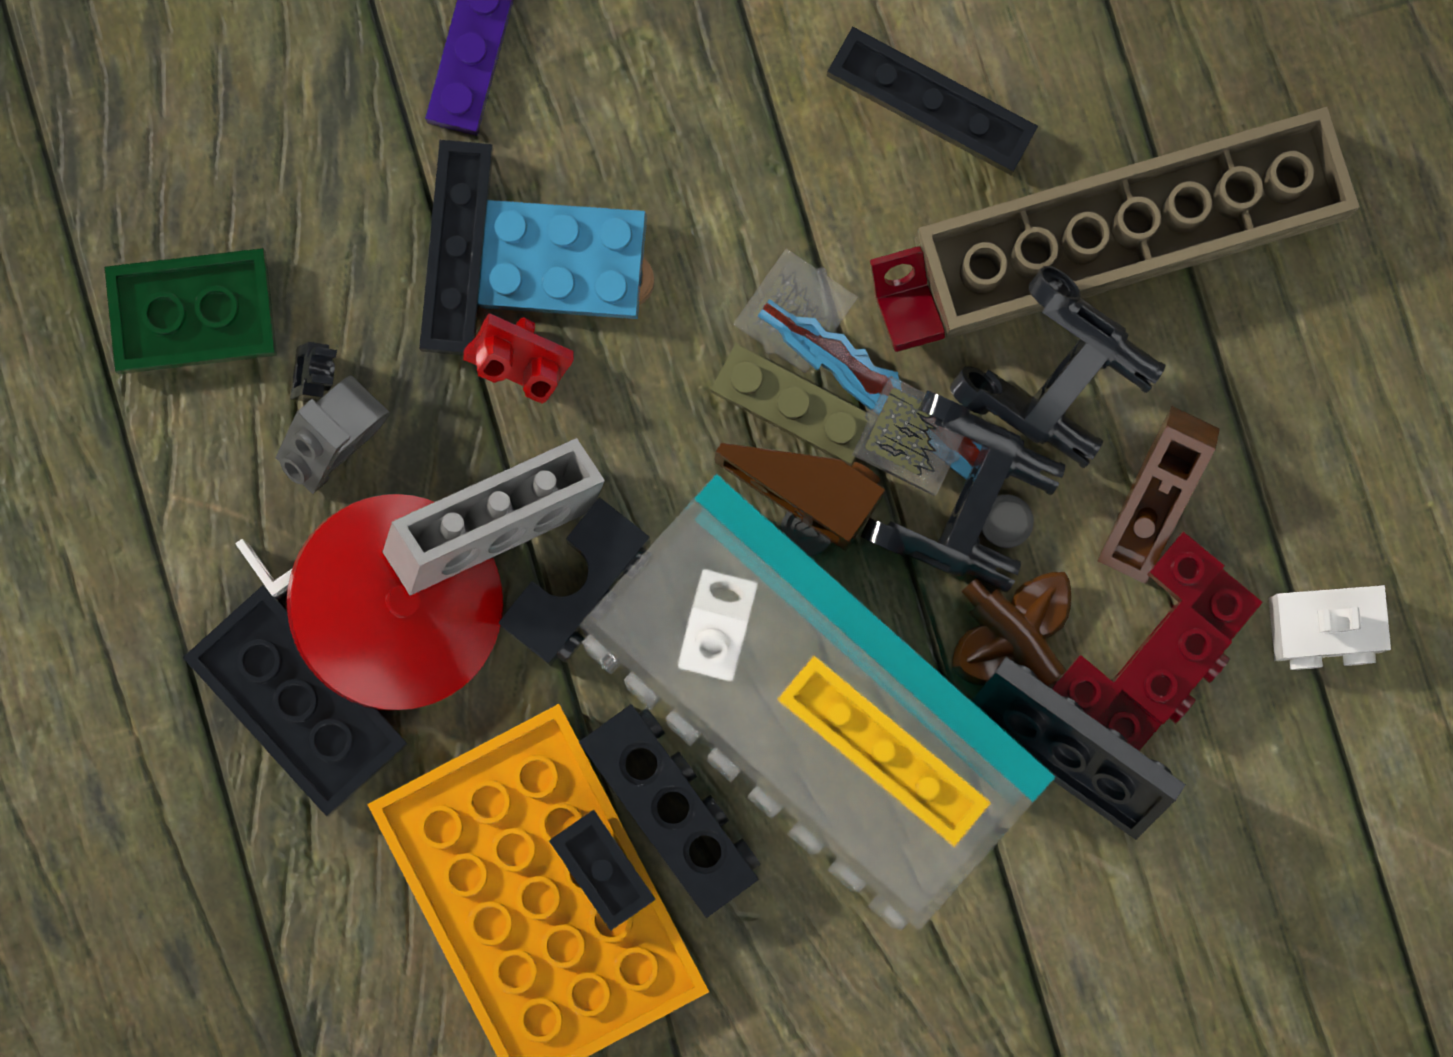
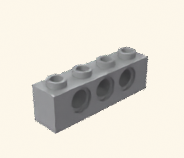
[383,438,605,595]

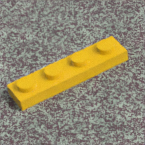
[777,656,991,847]

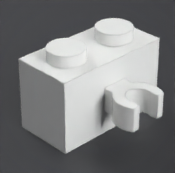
[1269,585,1391,670]

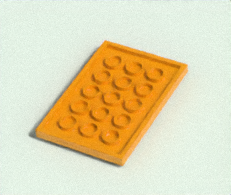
[367,704,709,1057]

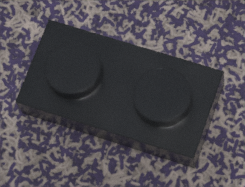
[549,810,656,931]

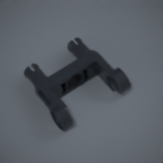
[950,266,1166,468]
[861,390,1066,593]

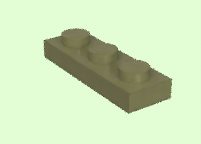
[710,343,876,466]

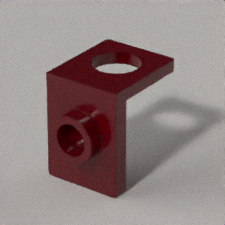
[870,246,945,352]

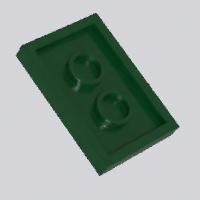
[104,248,277,374]

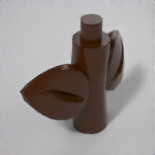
[952,572,1071,686]

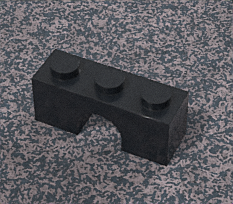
[498,497,652,666]

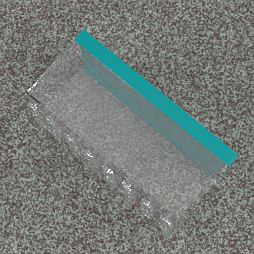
[580,474,1055,931]

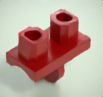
[463,313,574,404]

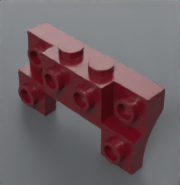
[1052,531,1263,751]

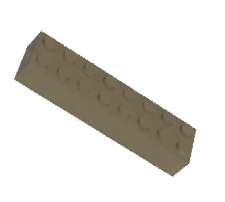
[914,107,1360,340]

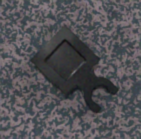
[290,342,337,402]

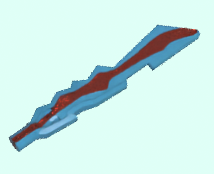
[758,299,982,480]

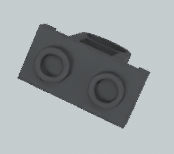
[275,375,390,494]

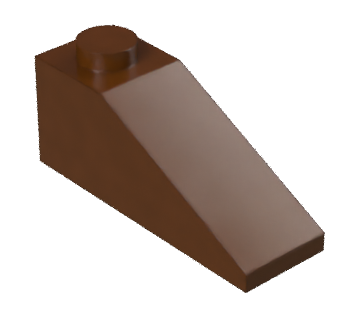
[1097,406,1220,584]
[715,443,885,551]

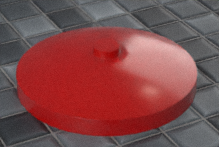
[287,494,503,710]

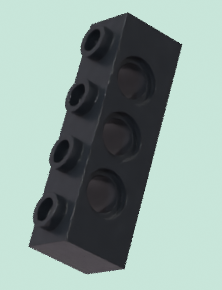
[579,704,761,918]

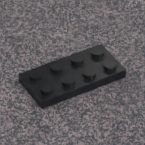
[183,585,408,817]
[971,657,1186,840]

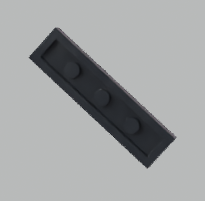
[827,26,1038,176]
[419,140,494,355]

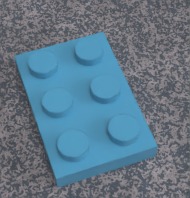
[478,200,647,319]

